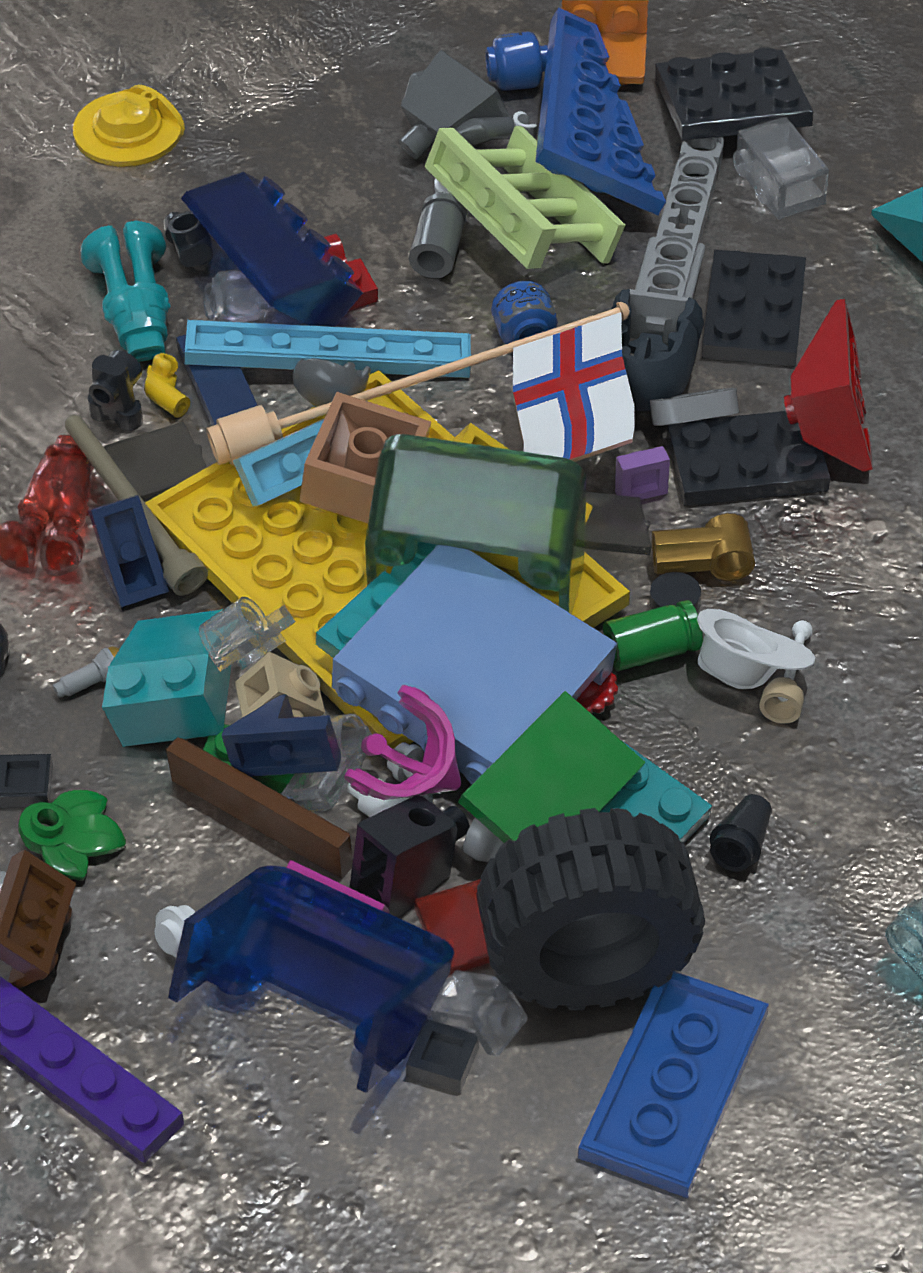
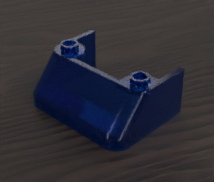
[168,865,454,1093]

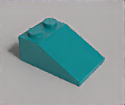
[102,608,238,747]

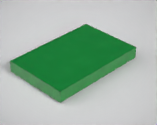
[458,691,646,843]

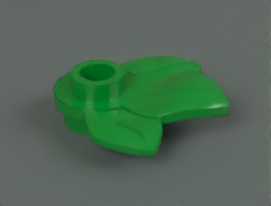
[18,790,126,880]

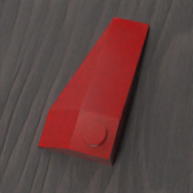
[784,298,873,472]

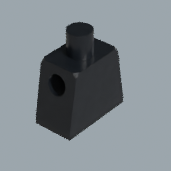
[349,795,470,928]

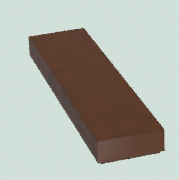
[166,737,353,879]

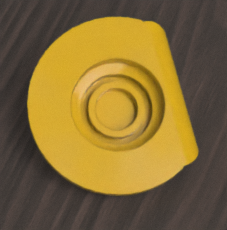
[73,85,185,167]

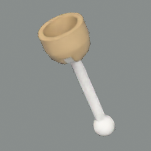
[759,620,813,724]

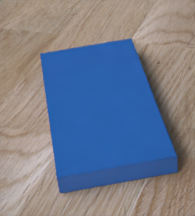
[578,971,769,1198]

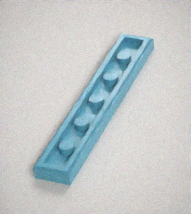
[185,320,471,378]

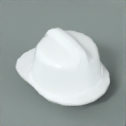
[697,609,816,689]

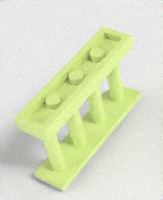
[425,126,625,269]

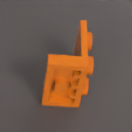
[562,0,648,85]

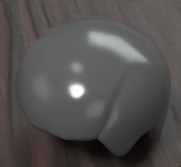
[292,358,371,407]

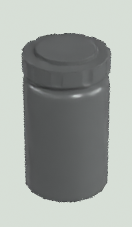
[408,192,468,278]

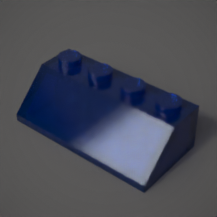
[181,172,363,327]

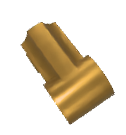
[651,513,755,581]

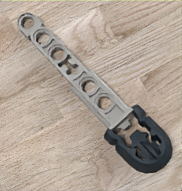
[612,136,723,411]

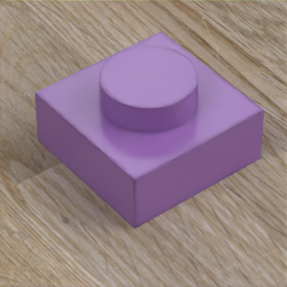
[615,446,670,504]

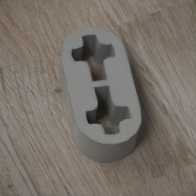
[650,388,739,425]

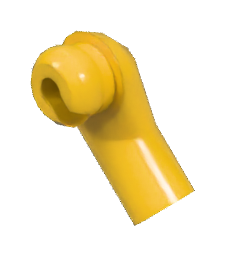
[144,353,191,418]

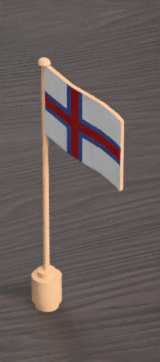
[206,302,635,473]

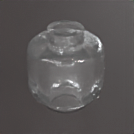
[203,269,276,324]

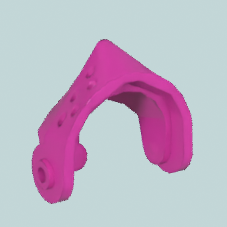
[344,685,461,800]

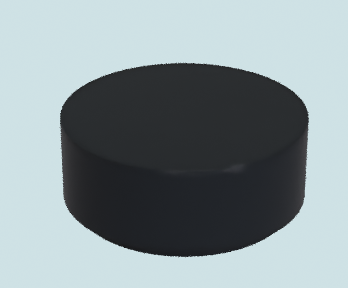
[650,572,701,612]

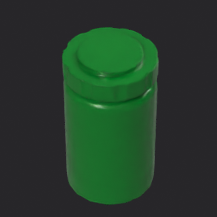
[603,600,703,671]

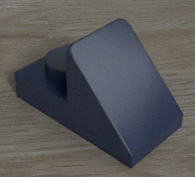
[88,495,169,607]
[222,694,342,777]

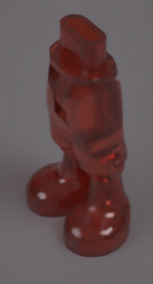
[0,435,94,576]

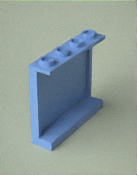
[332,536,617,784]

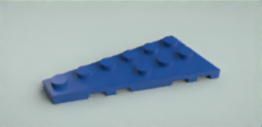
[535,7,666,216]

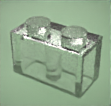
[733,117,829,220]

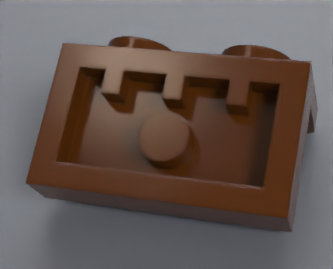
[0,850,76,989]

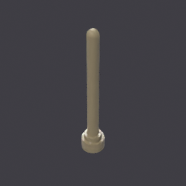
[65,415,208,596]

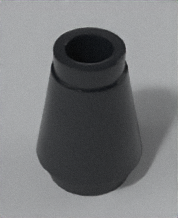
[710,794,772,871]

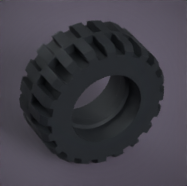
[477,808,705,1010]

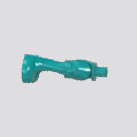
[80,220,171,362]

